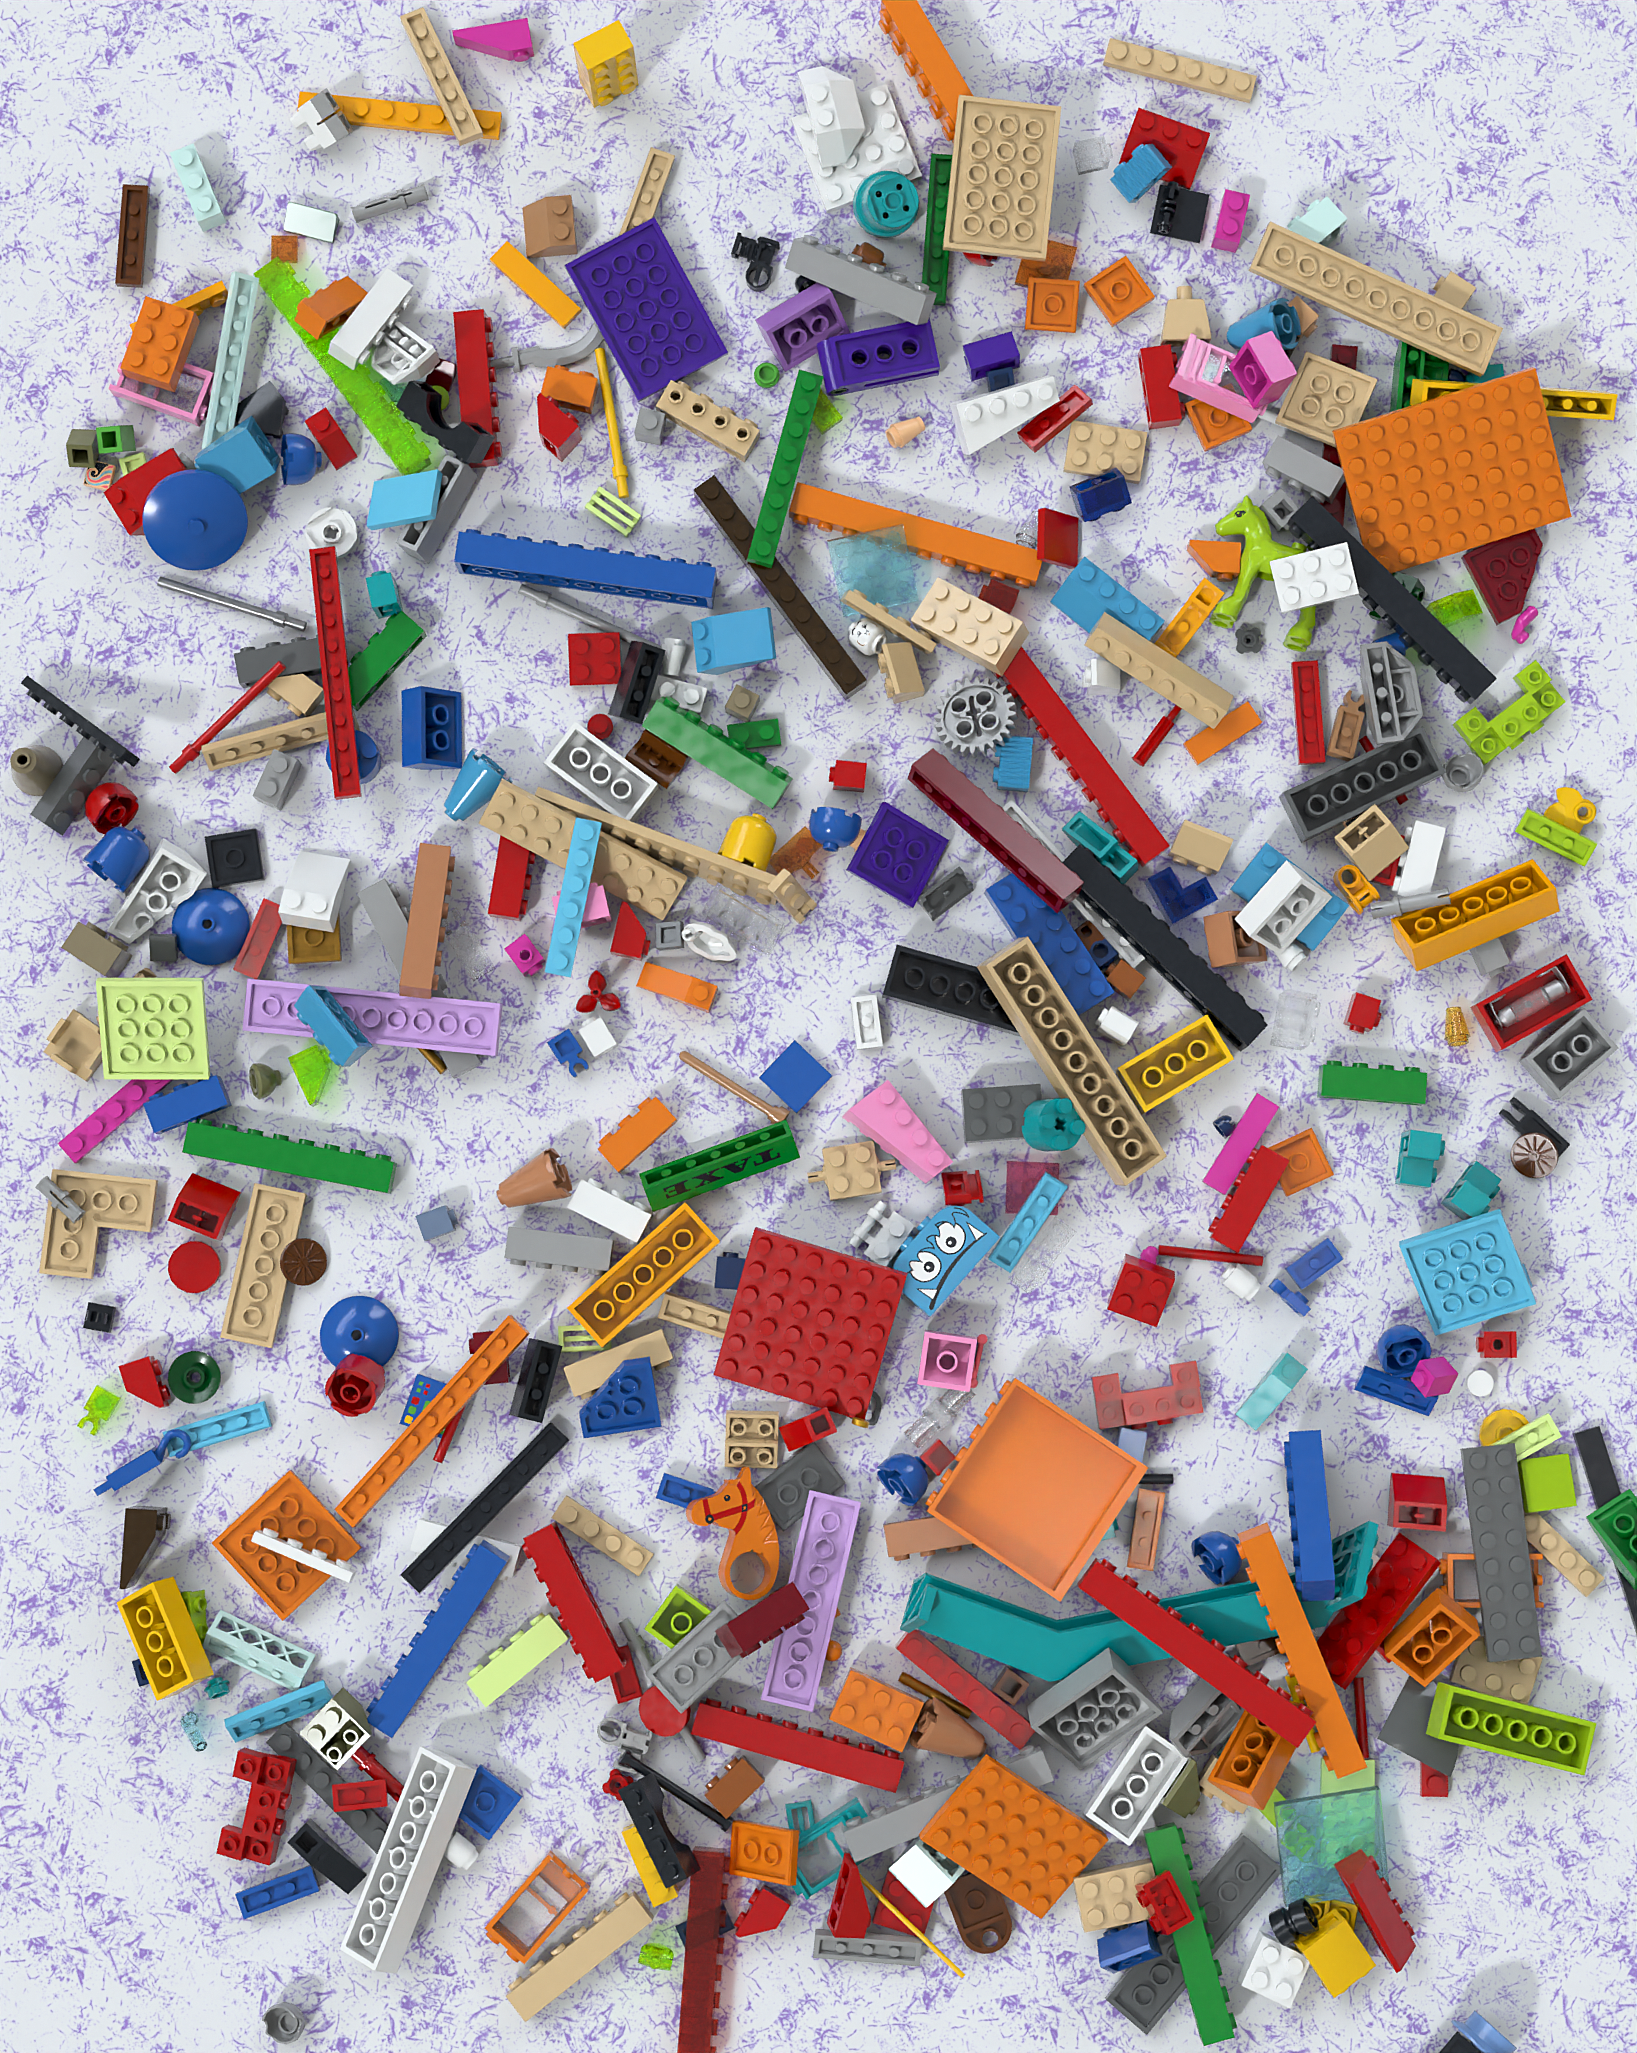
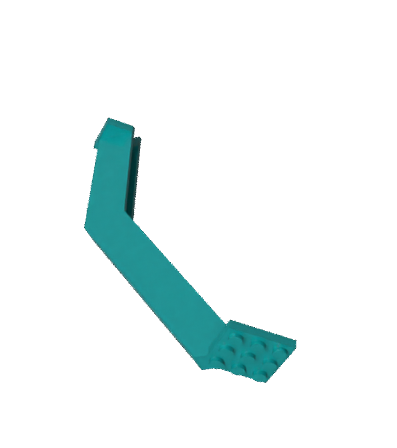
[900,1521,1379,1682]

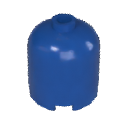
[83,827,150,893]

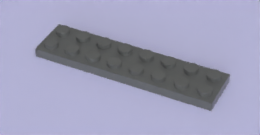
[1460,1443,1542,1662]
[1105,1833,1284,2035]

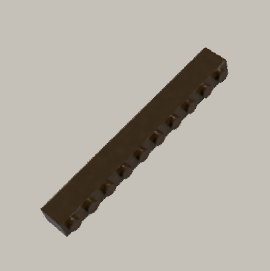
[694,475,867,701]

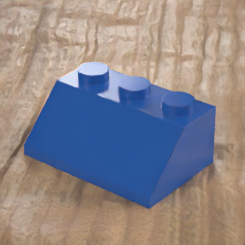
[401,686,462,770]

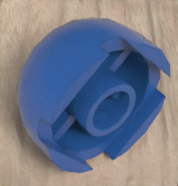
[281,433,322,485]
[809,807,862,852]
[1376,1324,1432,1378]
[877,1453,929,1506]
[1191,1531,1242,1585]

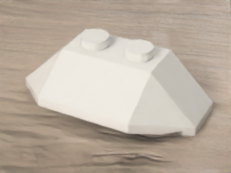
[797,66,865,169]
[371,321,440,385]

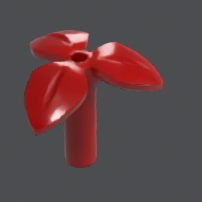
[576,970,621,1013]

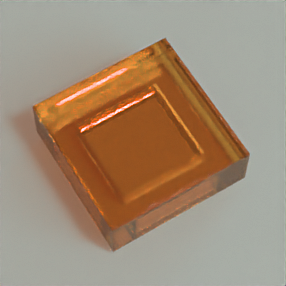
[271,235,298,263]

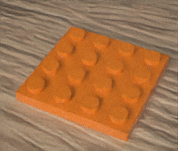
[212,1470,362,1621]

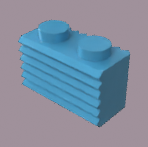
[1110,144,1172,203]
[992,736,1033,792]

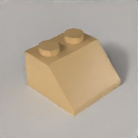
[1168,820,1234,876]

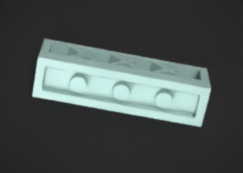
[203,1610,316,1691]

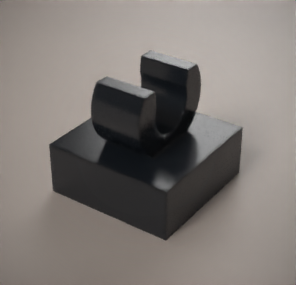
[83,1302,116,1333]

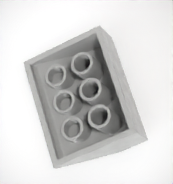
[1027,1647,1163,1770]

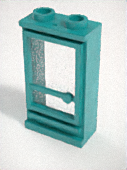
[792,1797,871,1900]

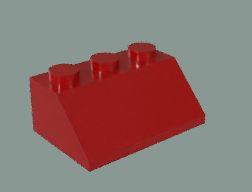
[1119,108,1211,190]

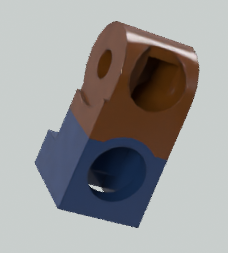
[1074,920,1118,971]

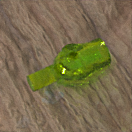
[638,1943,674,1971]

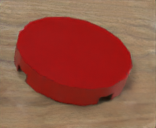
[168,1241,221,1293]
[638,1685,691,1737]

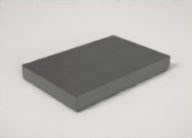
[755,1442,846,1532]

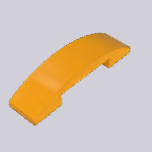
[1154,577,1225,658]

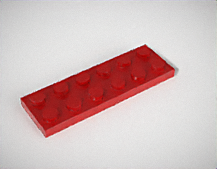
[1317,1533,1441,1690]

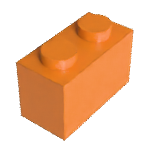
[541,365,599,414]

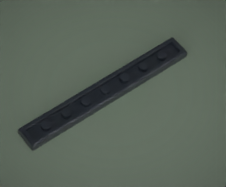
[401,1422,569,1594]
[1572,1426,1637,1635]

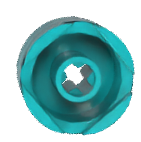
[1022,1098,1086,1152]

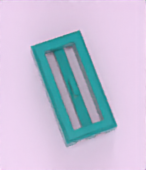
[785,1799,820,1857]

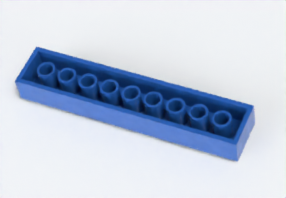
[454,529,717,609]

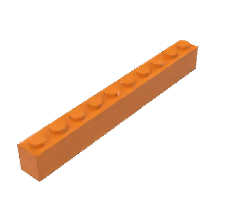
[789,482,1042,588]
[1236,1522,1367,1779]

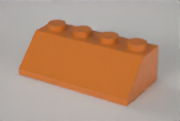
[1207,1701,1299,1810]

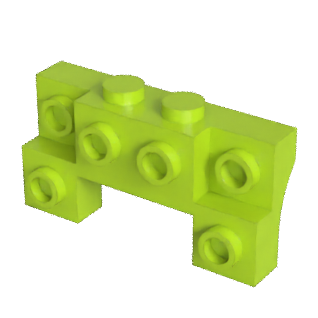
[1452,660,1565,766]

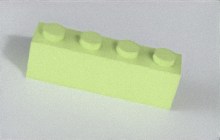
[466,1612,570,1707]

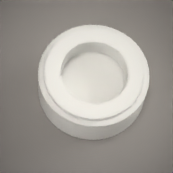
[1466,1370,1494,1397]

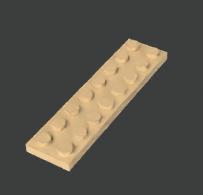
[479,778,687,920]

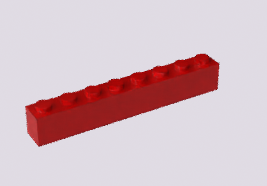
[691,1697,904,1793]

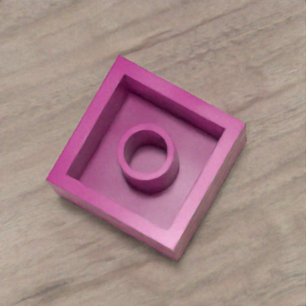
[1229,331,1297,409]

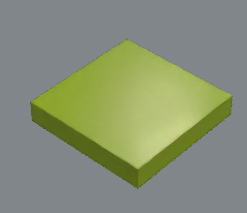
[1517,1453,1577,1513]

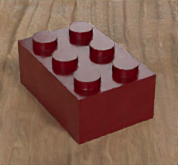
[715,1581,810,1658]

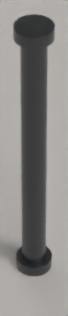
[619,1749,734,1832]

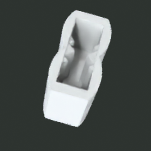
[1094,1006,1139,1046]

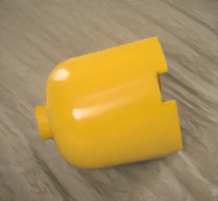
[717,813,777,872]

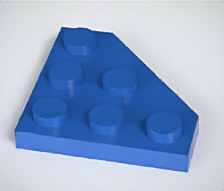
[579,1356,662,1438]

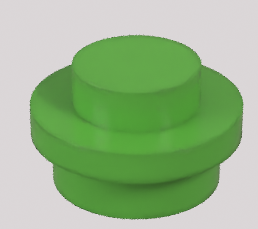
[754,362,780,388]

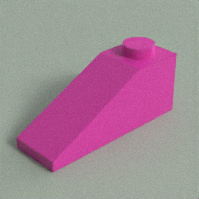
[452,18,534,62]

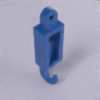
[93,1429,191,1496]

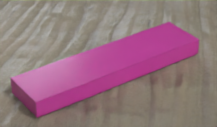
[1202,1093,1279,1195]

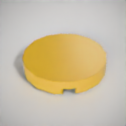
[1479,1409,1529,1446]

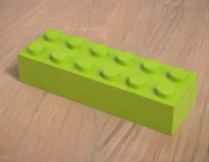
[1426,1682,1596,1776]

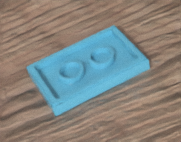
[367,469,443,531]

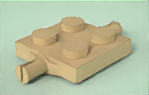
[807,1141,896,1201]

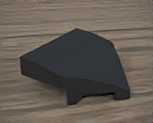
[235,381,289,439]

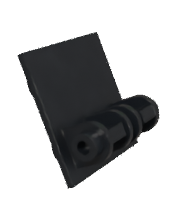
[1150,181,1210,244]

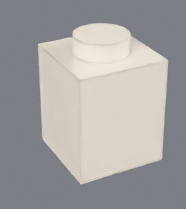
[578,1017,618,1059]

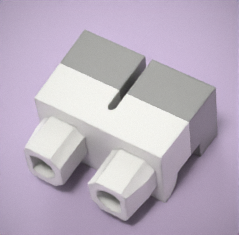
[290,88,354,151]

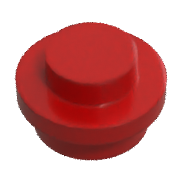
[587,714,613,740]

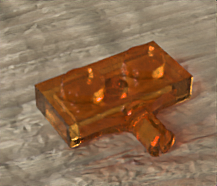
[769,826,823,880]

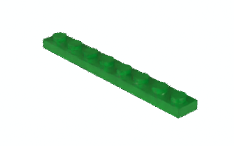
[747,369,824,568]

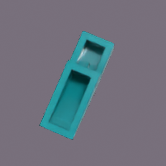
[1062,811,1139,884]

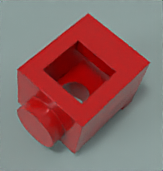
[1476,1331,1517,1358]

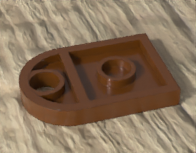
[944,1873,1012,1954]

